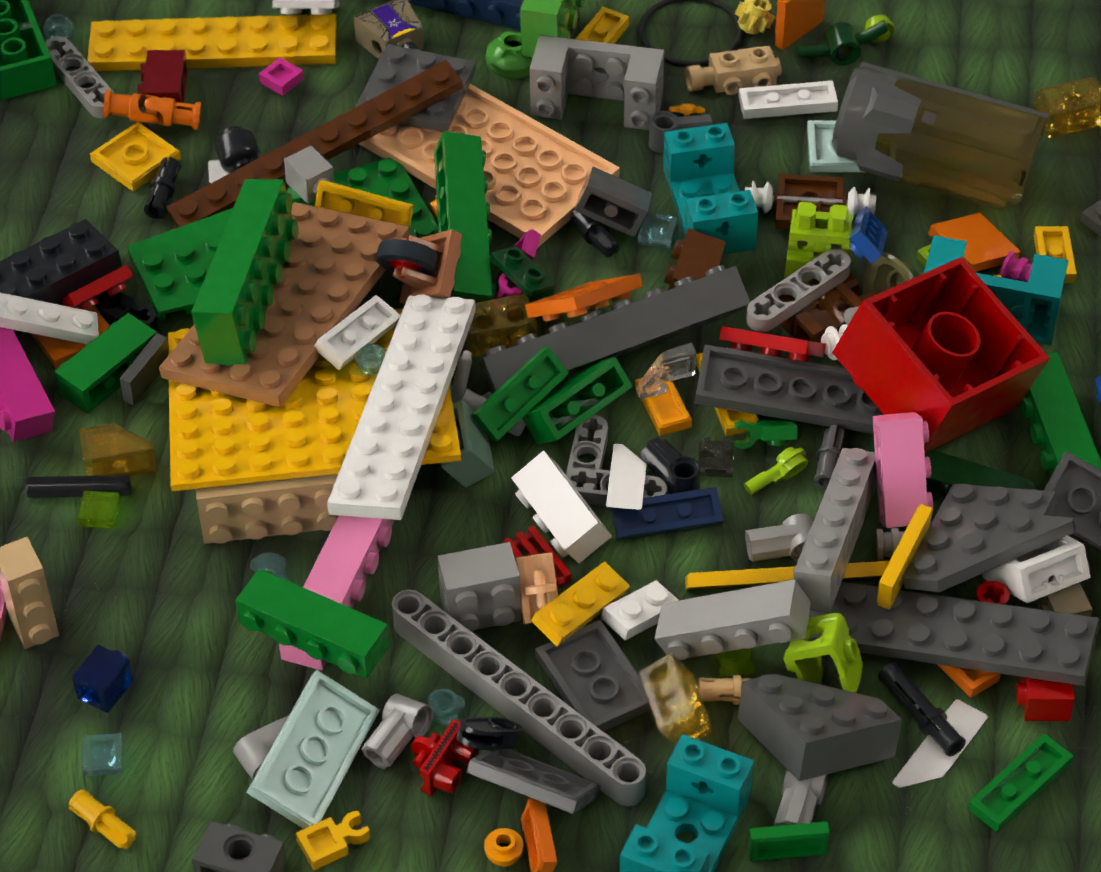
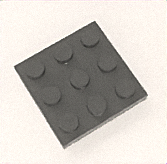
[356,44,476,132]

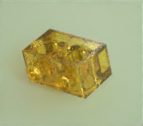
[466,293,537,358]
[639,653,713,745]

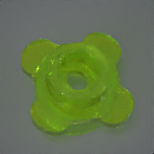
[715,648,756,678]

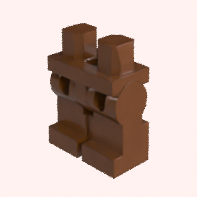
[778,272,874,358]

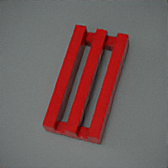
[503,526,572,588]

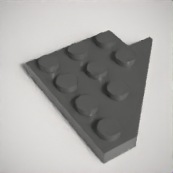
[902,484,1076,592]

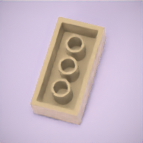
[196,474,339,544]

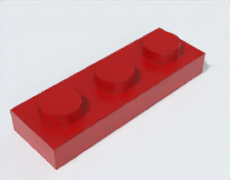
[719,326,826,362]

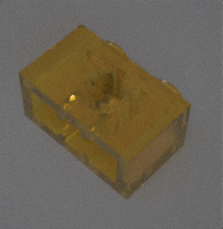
[1034,76,1101,138]

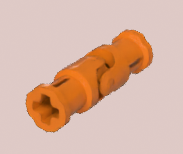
[103,89,201,130]

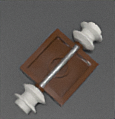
[745,174,876,230]

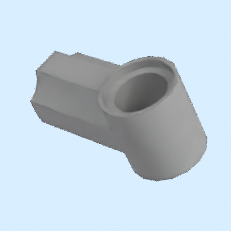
[745,514,813,562]
[361,693,433,769]
[774,770,828,826]

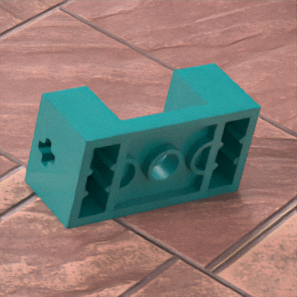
[663,123,758,255]
[924,235,1068,345]
[619,734,754,872]

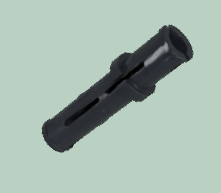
[878,662,966,757]

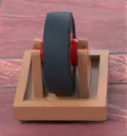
[376,230,462,305]

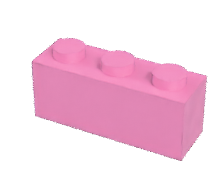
[873,412,933,528]

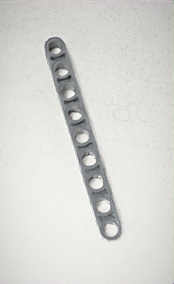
[392,589,646,806]

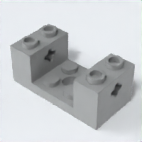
[530,35,664,130]

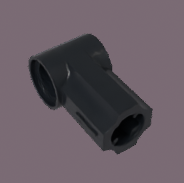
[641,436,700,494]

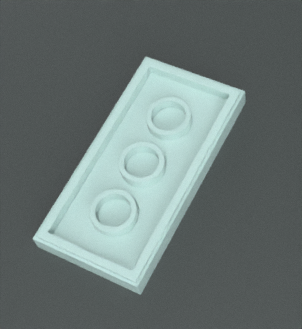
[246,670,380,829]

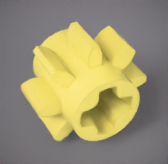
[735,0,775,34]

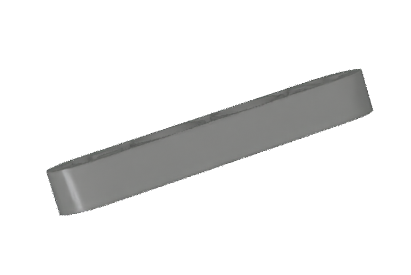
[45,37,114,118]
[746,249,851,332]

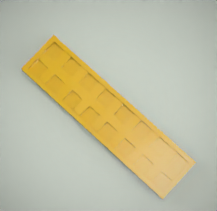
[87,14,337,72]

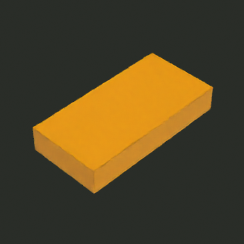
[635,371,692,436]

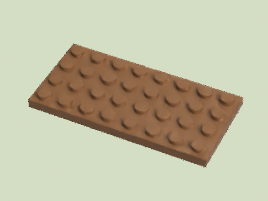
[159,202,411,407]

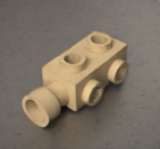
[685,46,781,95]

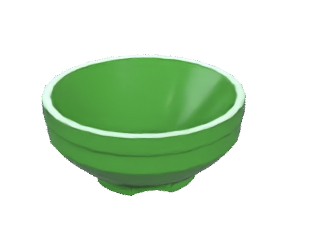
[486,31,533,79]

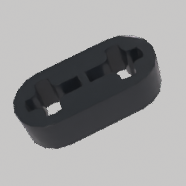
[99,292,158,331]

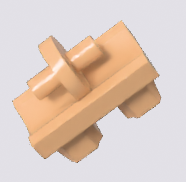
[515,552,558,624]

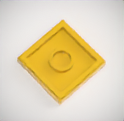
[90,122,181,192]

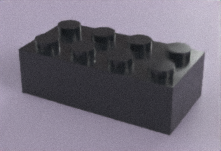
[0,219,122,337]

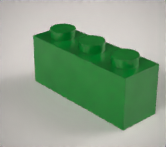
[54,313,157,414]
[522,357,633,445]

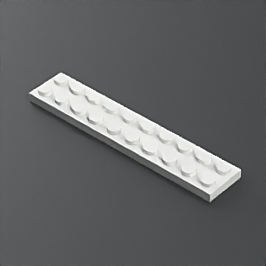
[327,295,476,520]

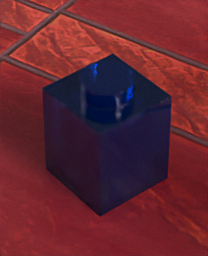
[72,645,133,713]

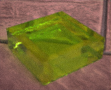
[78,491,121,528]

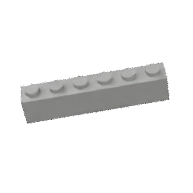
[794,448,877,613]

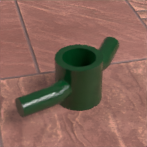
[795,20,890,66]

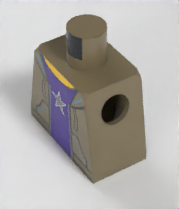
[354,0,424,59]

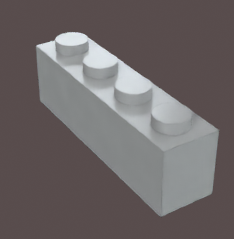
[655,580,811,661]

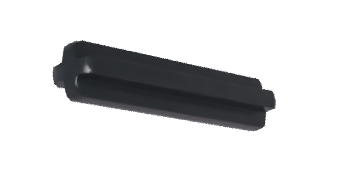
[25,475,131,498]

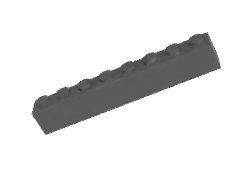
[479,265,750,394]

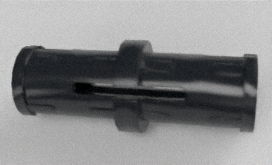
[144,157,181,218]

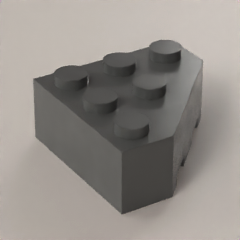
[737,674,902,781]

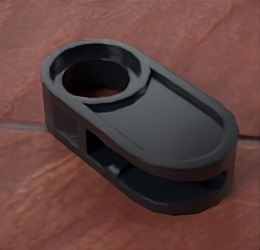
[456,717,523,750]

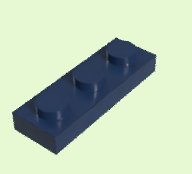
[610,487,723,541]

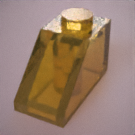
[79,423,158,476]

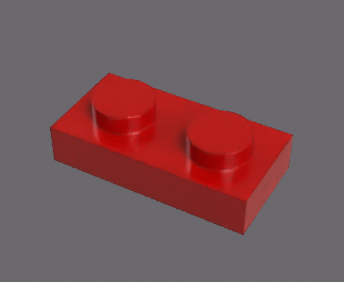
[62,265,133,310]

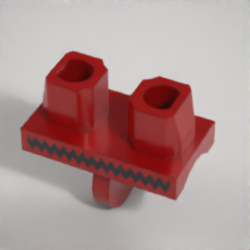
[411,719,479,796]

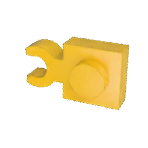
[296,811,370,871]

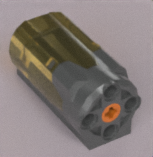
[833,62,1049,211]

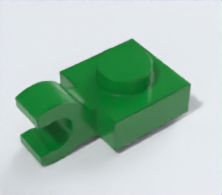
[734,420,797,449]

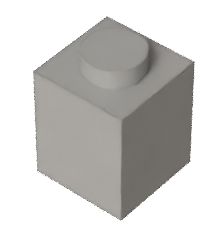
[284,146,334,204]

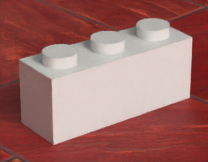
[511,451,612,563]

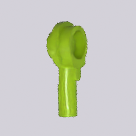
[744,447,809,495]

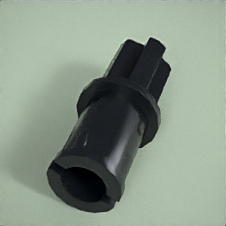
[570,210,619,257]

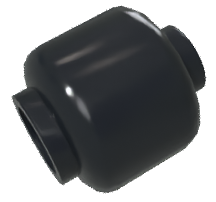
[215,126,261,173]

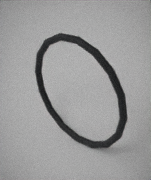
[638,0,743,66]

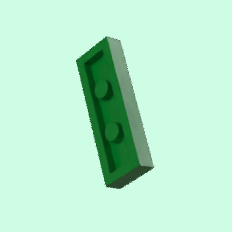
[471,346,569,441]
[968,733,1074,833]

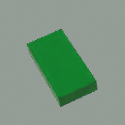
[748,821,830,861]

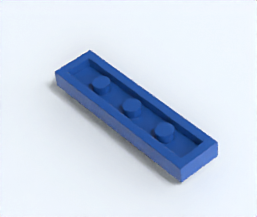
[849,206,888,264]

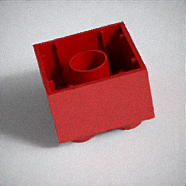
[832,257,1050,453]

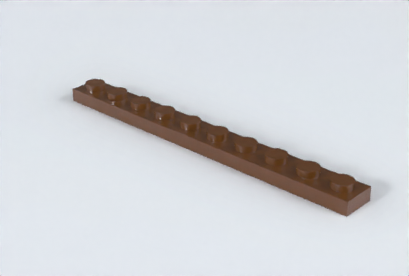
[167,60,463,227]

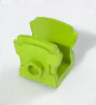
[784,613,863,693]

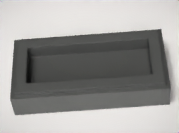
[120,333,169,406]

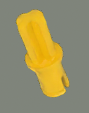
[69,789,137,849]

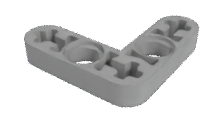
[566,415,667,506]

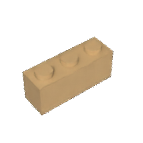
[0,537,59,649]

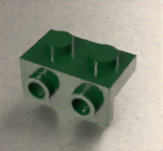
[490,246,556,319]

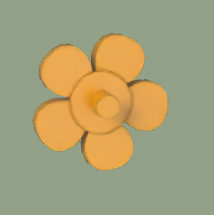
[669,104,705,116]

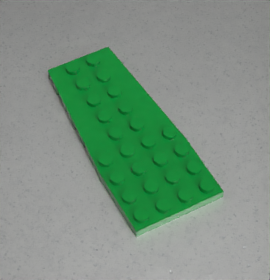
[127,158,439,321]

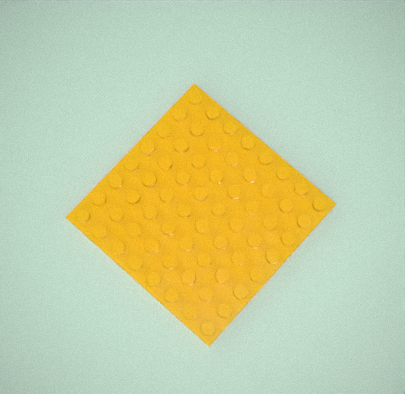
[168,309,462,491]

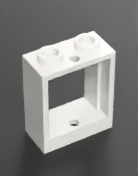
[982,536,1091,603]

